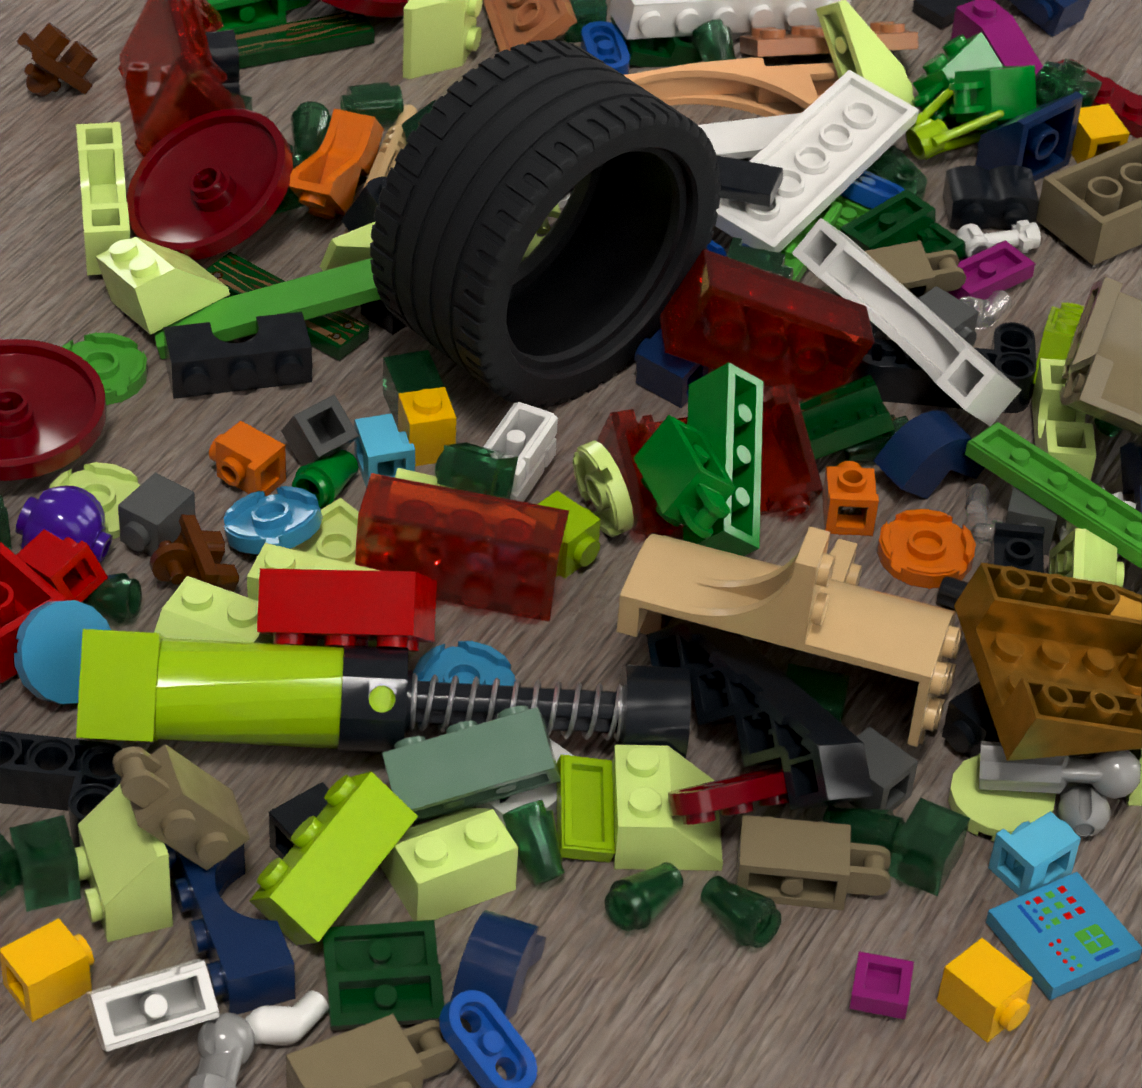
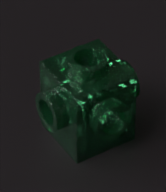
[1035,59,1102,108]

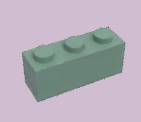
[382,705,561,825]

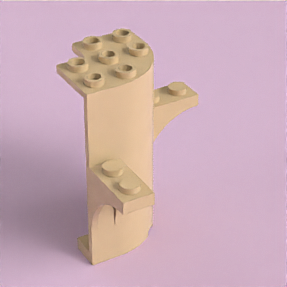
[617,526,963,747]

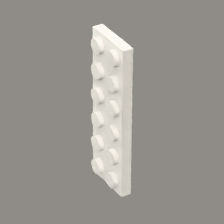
[715,70,919,258]

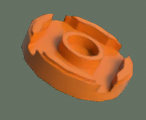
[877,509,976,589]

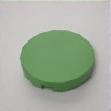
[62,333,148,405]

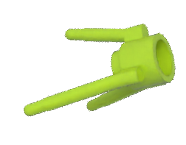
[905,82,1004,160]

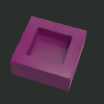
[849,951,914,1019]

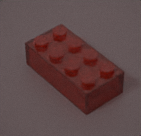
[660,249,875,399]
[355,473,569,622]

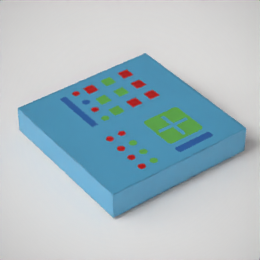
[986,872,1142,1000]

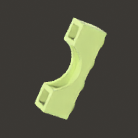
[76,122,130,275]

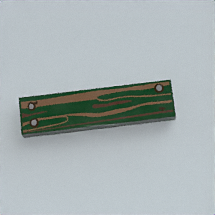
[235,11,375,69]
[205,252,369,361]

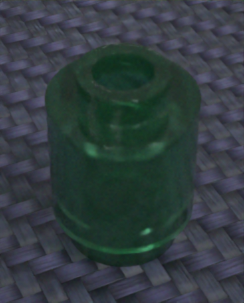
[340,82,404,125]

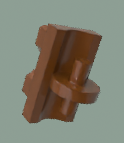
[17,22,97,96]
[149,514,239,592]

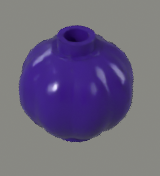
[15,486,113,563]

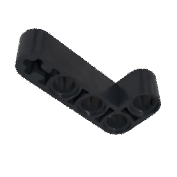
[851,322,1037,413]
[0,731,123,848]

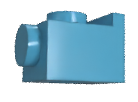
[354,413,415,493]
[988,811,1081,896]

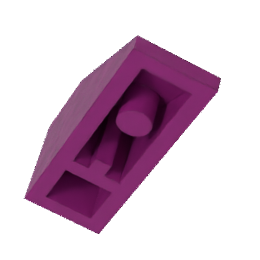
[951,0,1058,105]

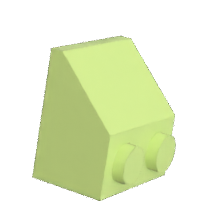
[403,0,483,79]
[96,237,230,335]
[154,576,273,644]
[613,745,723,871]
[71,784,173,942]
[380,807,518,921]

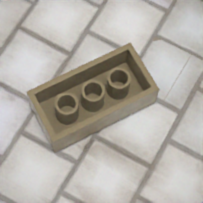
[1036,137,1142,265]

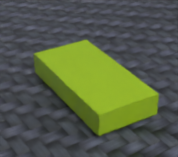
[556,754,615,863]

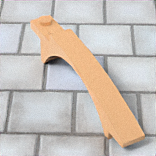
[624,57,839,117]

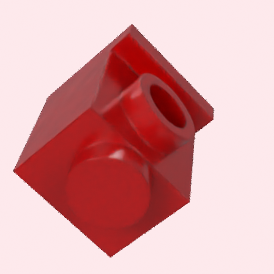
[16,529,108,602]

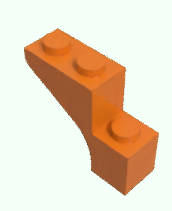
[289,108,384,219]

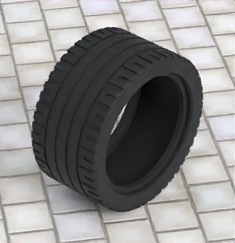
[370,40,721,407]

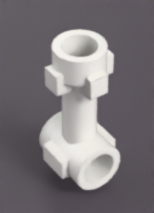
[956,220,1041,258]

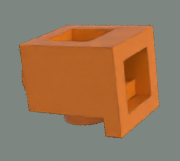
[209,420,286,496]
[822,461,879,536]

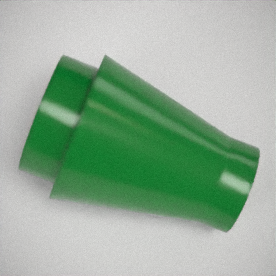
[292,450,358,509]

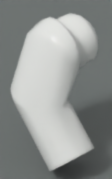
[245,991,329,1046]

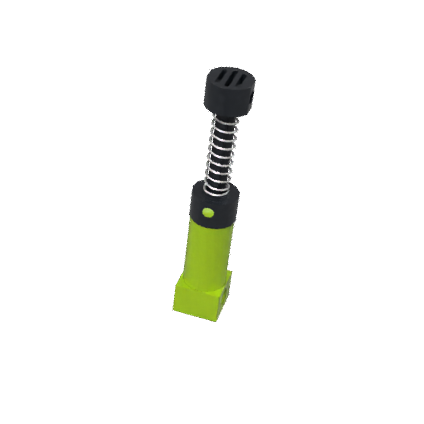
[76,629,691,758]

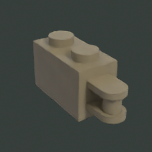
[835,240,966,310]
[113,744,250,870]
[735,815,891,910]
[286,1014,458,1088]

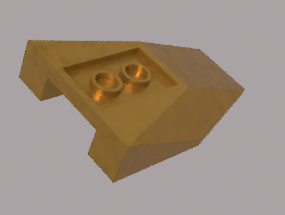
[954,562,1142,761]

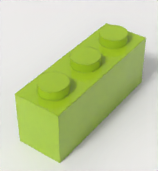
[249,771,418,945]

